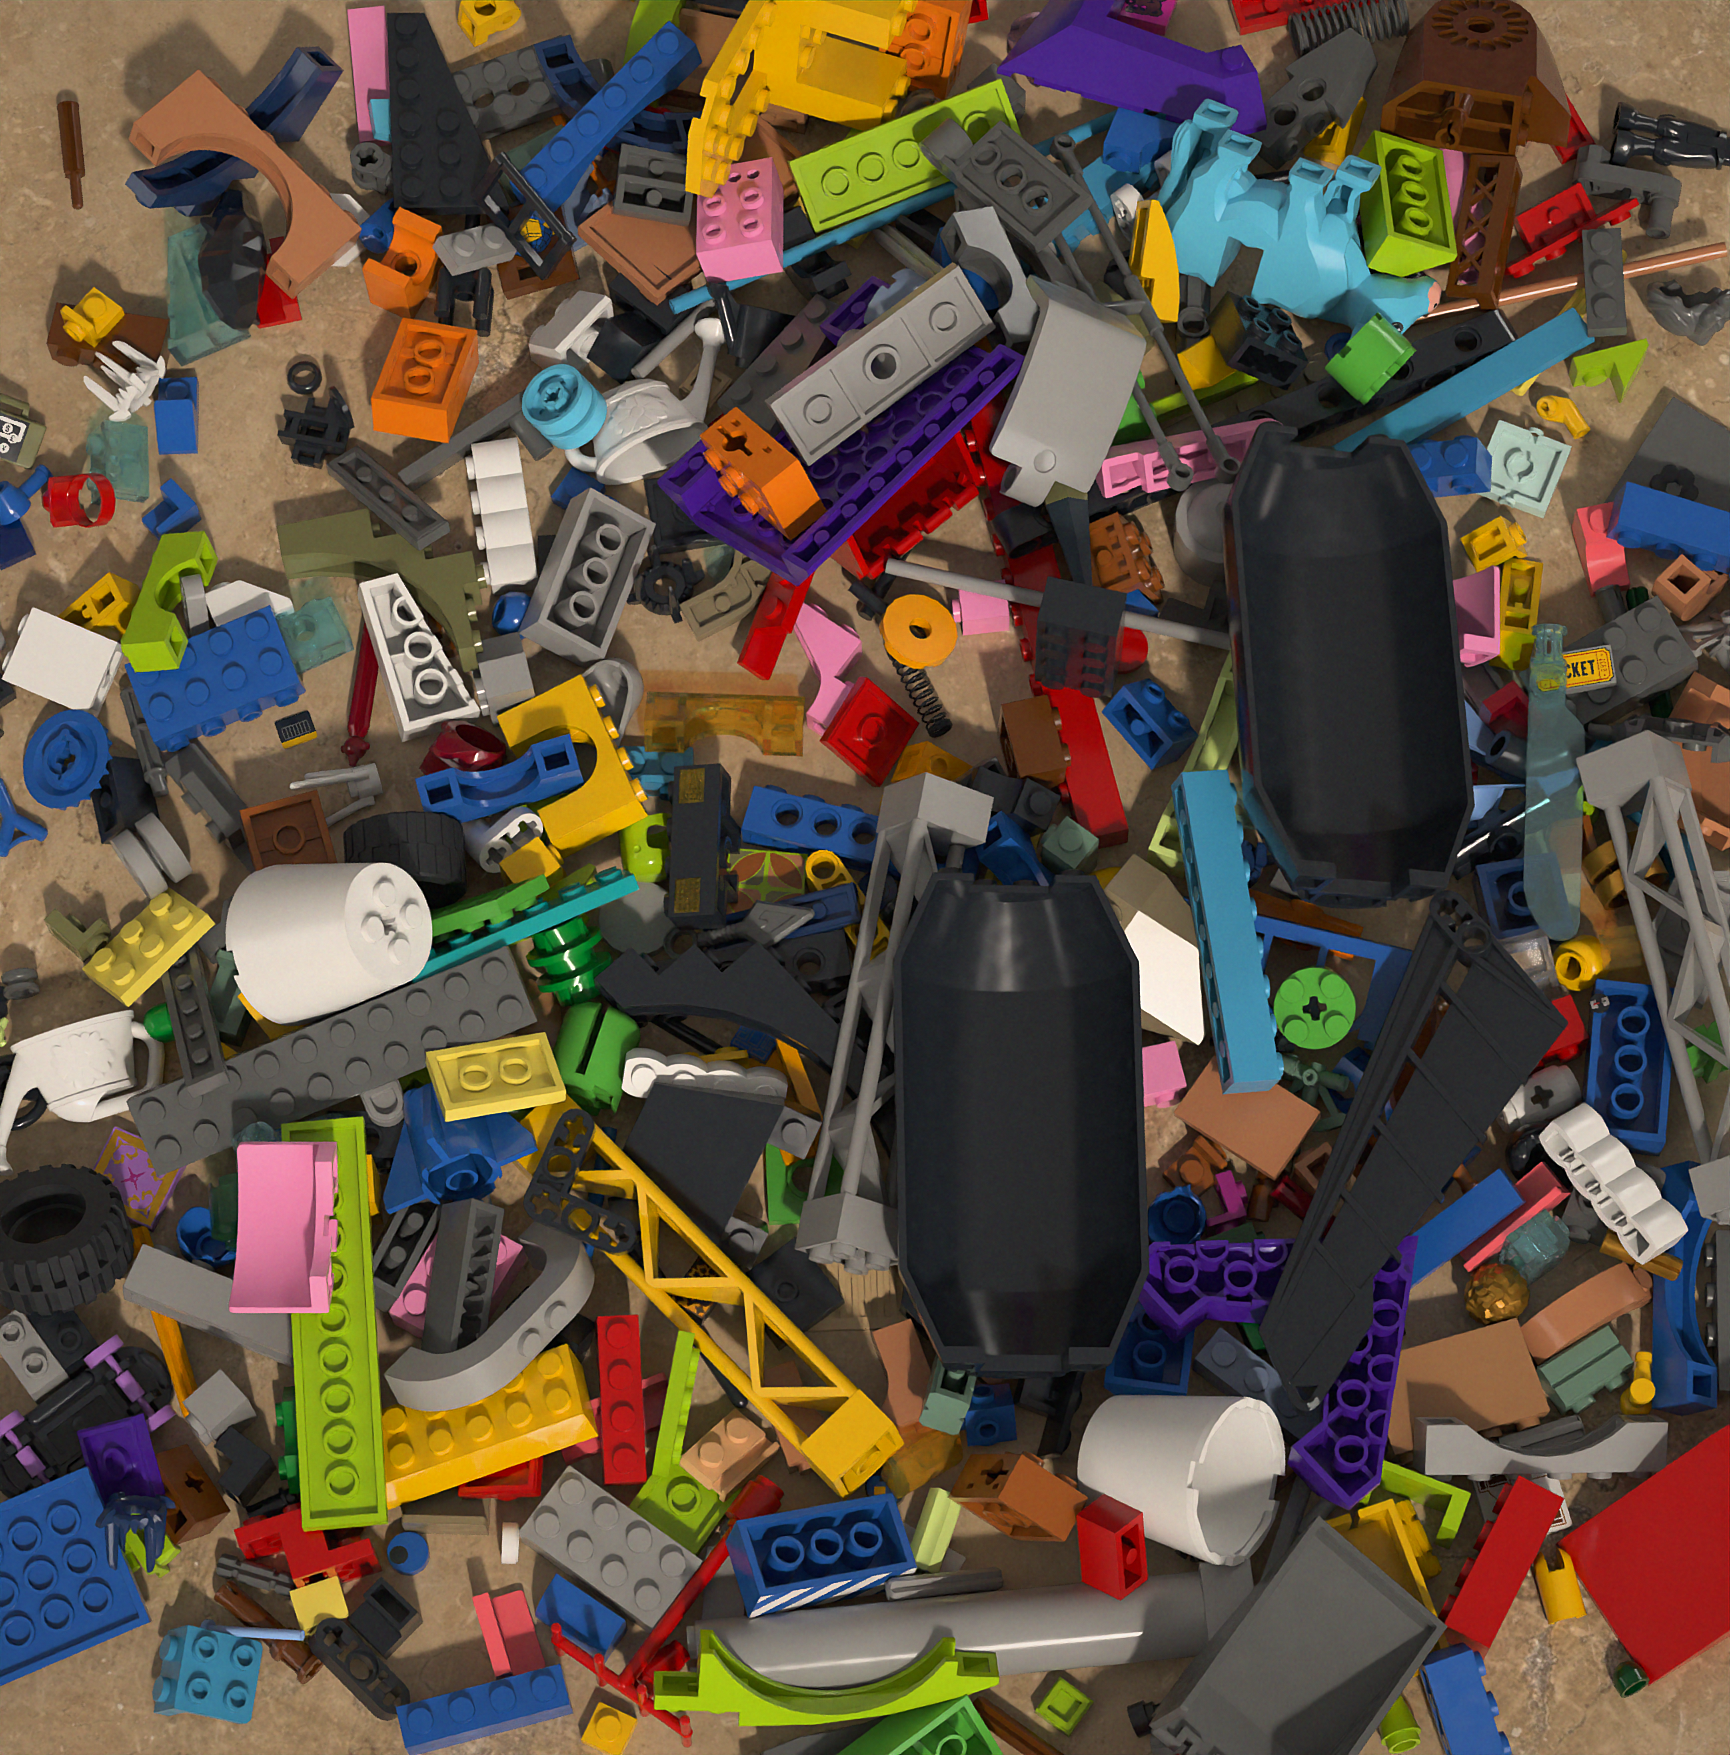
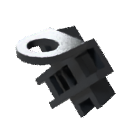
[277,386,355,469]

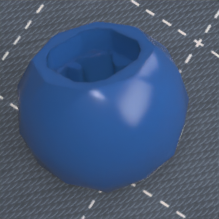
[492,591,531,640]

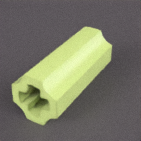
[910,1487,962,1575]

